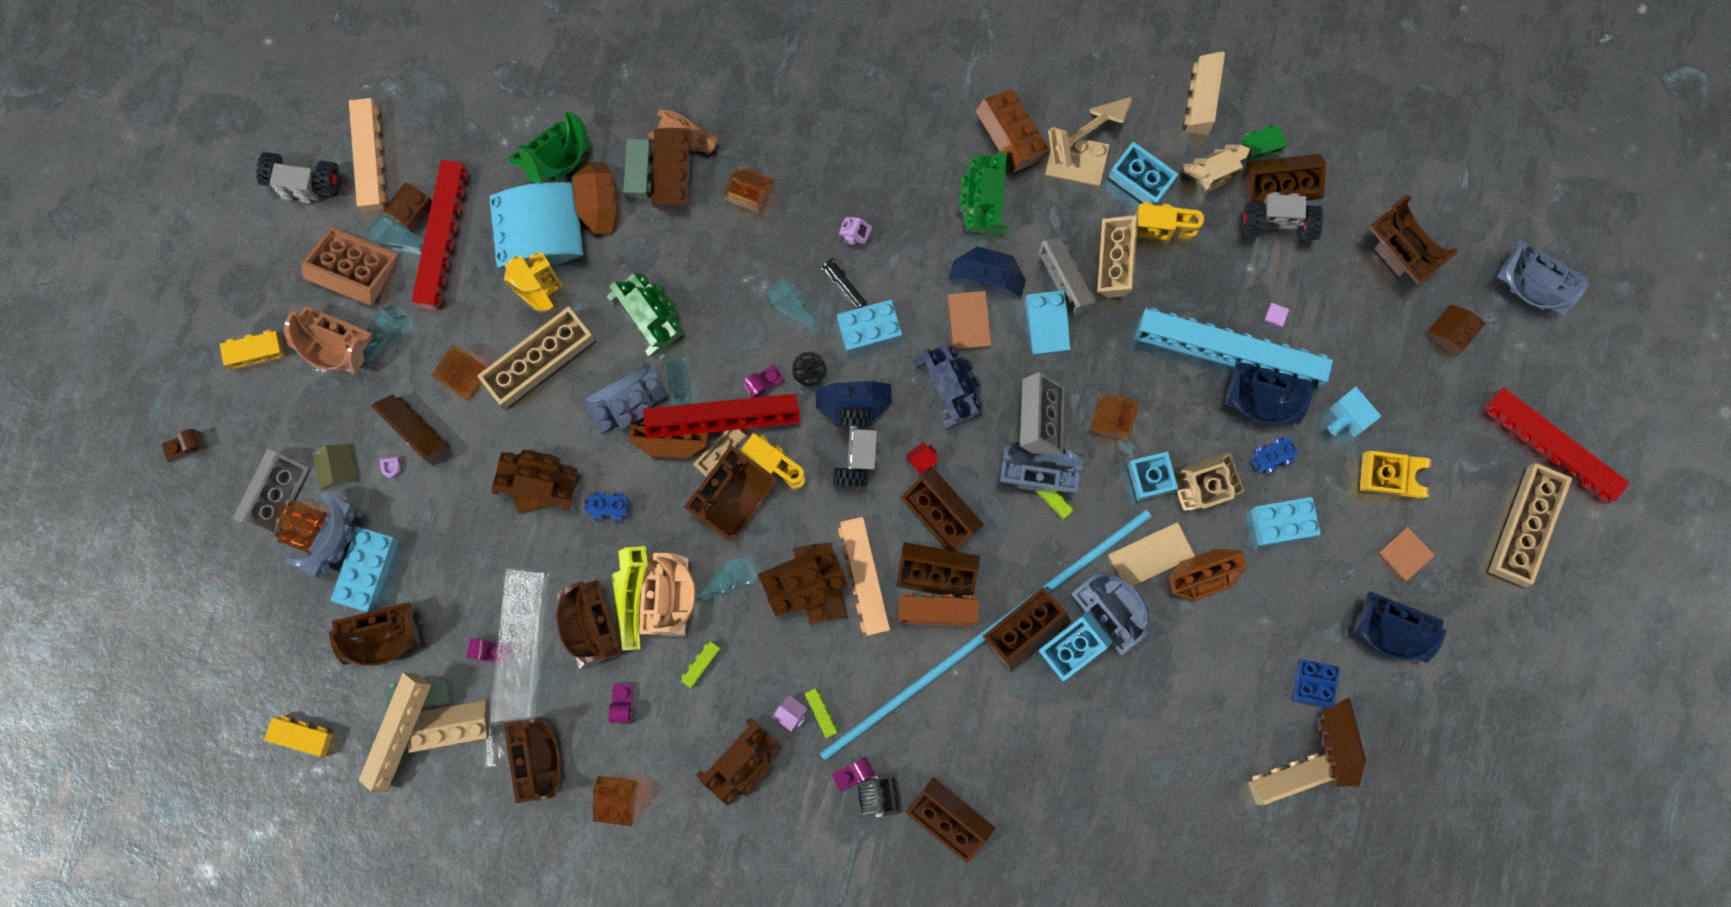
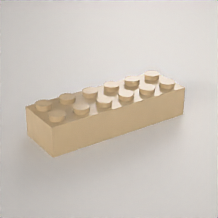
[477,306,595,410]
[1488,463,1572,587]

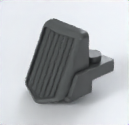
[858,773,902,817]

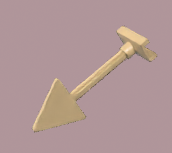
[1048,97,1132,168]

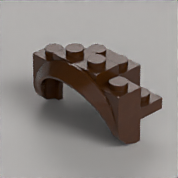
[491,450,578,511]
[758,543,848,616]
[556,580,621,669]
[329,602,420,666]
[503,716,560,804]
[696,717,782,806]

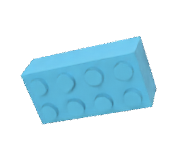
[330,527,399,612]

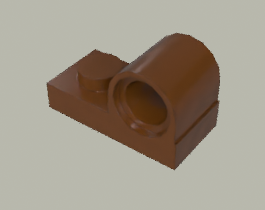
[161,429,206,462]

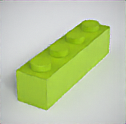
[1036,491,1073,520]
[681,641,721,689]
[805,688,838,739]

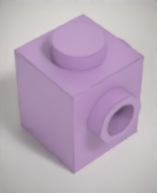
[839,217,872,245]
[772,695,808,731]

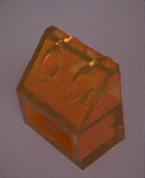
[723,166,774,214]
[431,345,487,400]
[1090,395,1140,442]
[278,500,327,554]
[593,776,637,826]

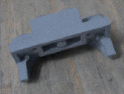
[1497,240,1590,316]
[583,362,668,433]
[1000,442,1083,494]
[285,492,356,578]
[1071,567,1155,655]

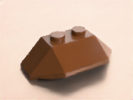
[572,162,616,234]
[629,421,708,458]
[1169,549,1247,601]

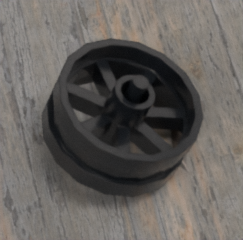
[792,351,827,387]

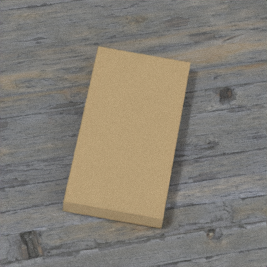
[1108,522,1195,586]

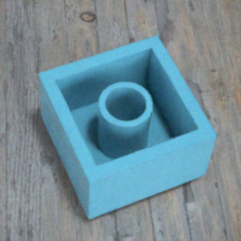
[1127,452,1178,501]

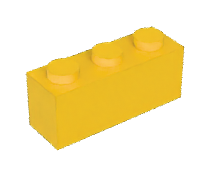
[220,330,286,370]
[264,715,333,757]

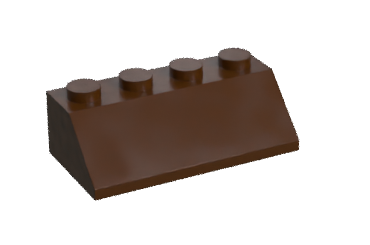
[651,128,692,206]
[1245,154,1326,203]
[371,394,449,466]
[901,468,984,551]
[896,542,980,598]
[793,543,848,627]
[983,587,1071,672]
[1318,698,1366,787]
[905,777,995,863]

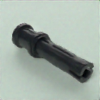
[821,258,867,309]

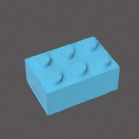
[1108,142,1179,205]
[837,299,902,355]
[1251,497,1321,548]
[1038,611,1113,681]

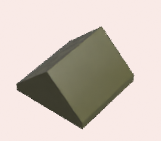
[313,444,358,490]

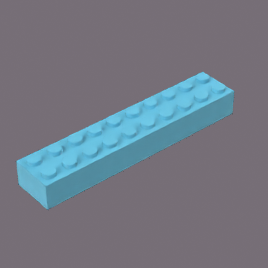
[1135,308,1333,390]

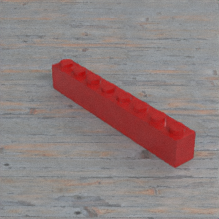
[411,159,468,310]
[1484,387,1630,503]
[643,394,799,439]

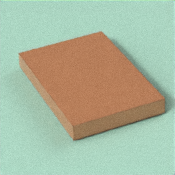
[948,291,991,350]

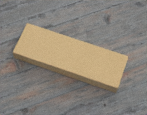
[693,429,747,477]

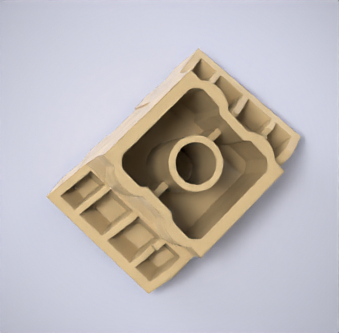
[1180,144,1250,192]
[1173,452,1245,510]

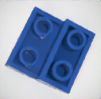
[1294,659,1340,708]

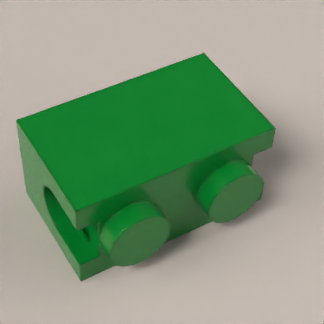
[1240,125,1287,162]

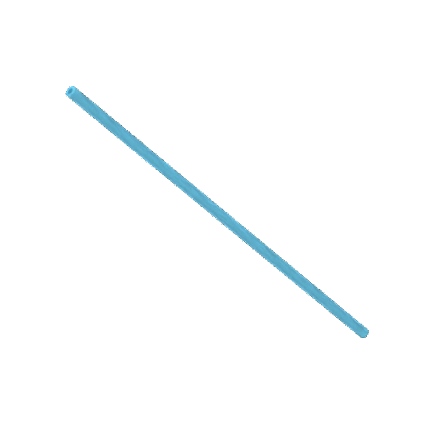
[819,510,1151,761]

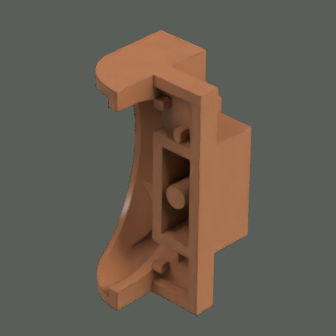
[284,305,373,374]

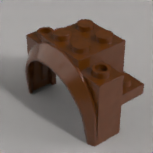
[1368,194,1458,285]

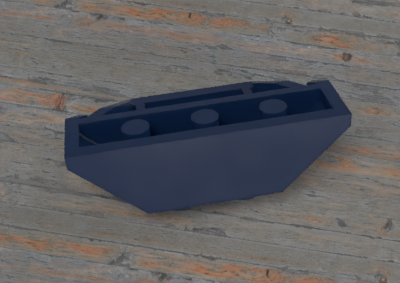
[948,246,1026,299]
[815,381,892,424]

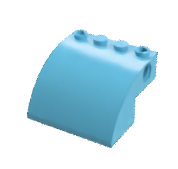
[489,182,583,269]

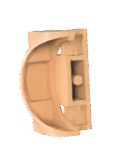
[639,553,695,636]

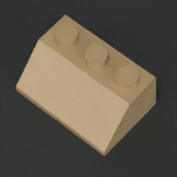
[1045,139,1109,187]

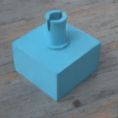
[1327,387,1381,438]

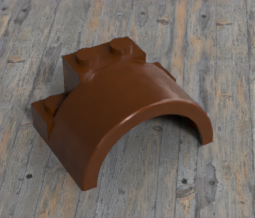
[684,445,777,541]

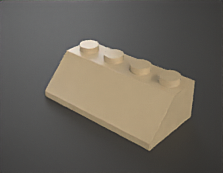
[1184,52,1225,136]
[1097,215,1138,298]
[407,700,492,753]
[1248,752,1333,805]

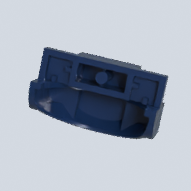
[913,343,983,429]
[1225,362,1314,425]
[1353,591,1447,663]

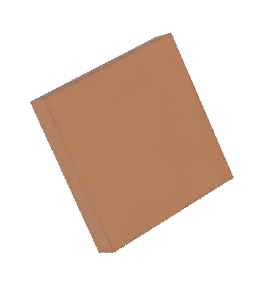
[1378,527,1435,582]

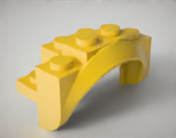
[504,252,563,311]

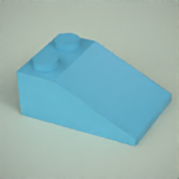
[1025,290,1070,355]

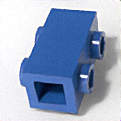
[1252,437,1299,474]
[584,491,630,521]

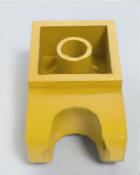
[1135,202,1204,241]
[740,433,805,490]
[1359,451,1432,498]

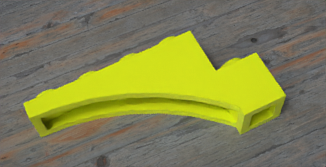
[612,546,648,651]

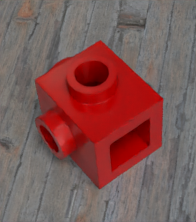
[906,441,939,475]

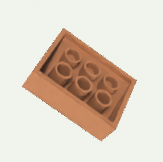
[301,227,398,305]

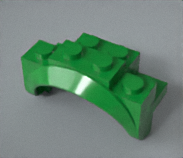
[508,111,591,184]
[959,151,1009,235]
[606,273,684,356]

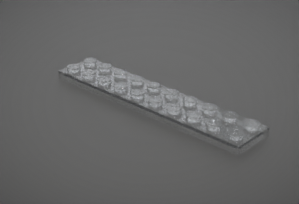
[483,569,544,768]

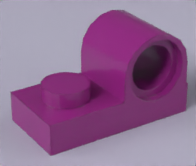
[742,364,785,398]
[466,638,511,665]
[608,684,633,724]
[831,757,875,792]

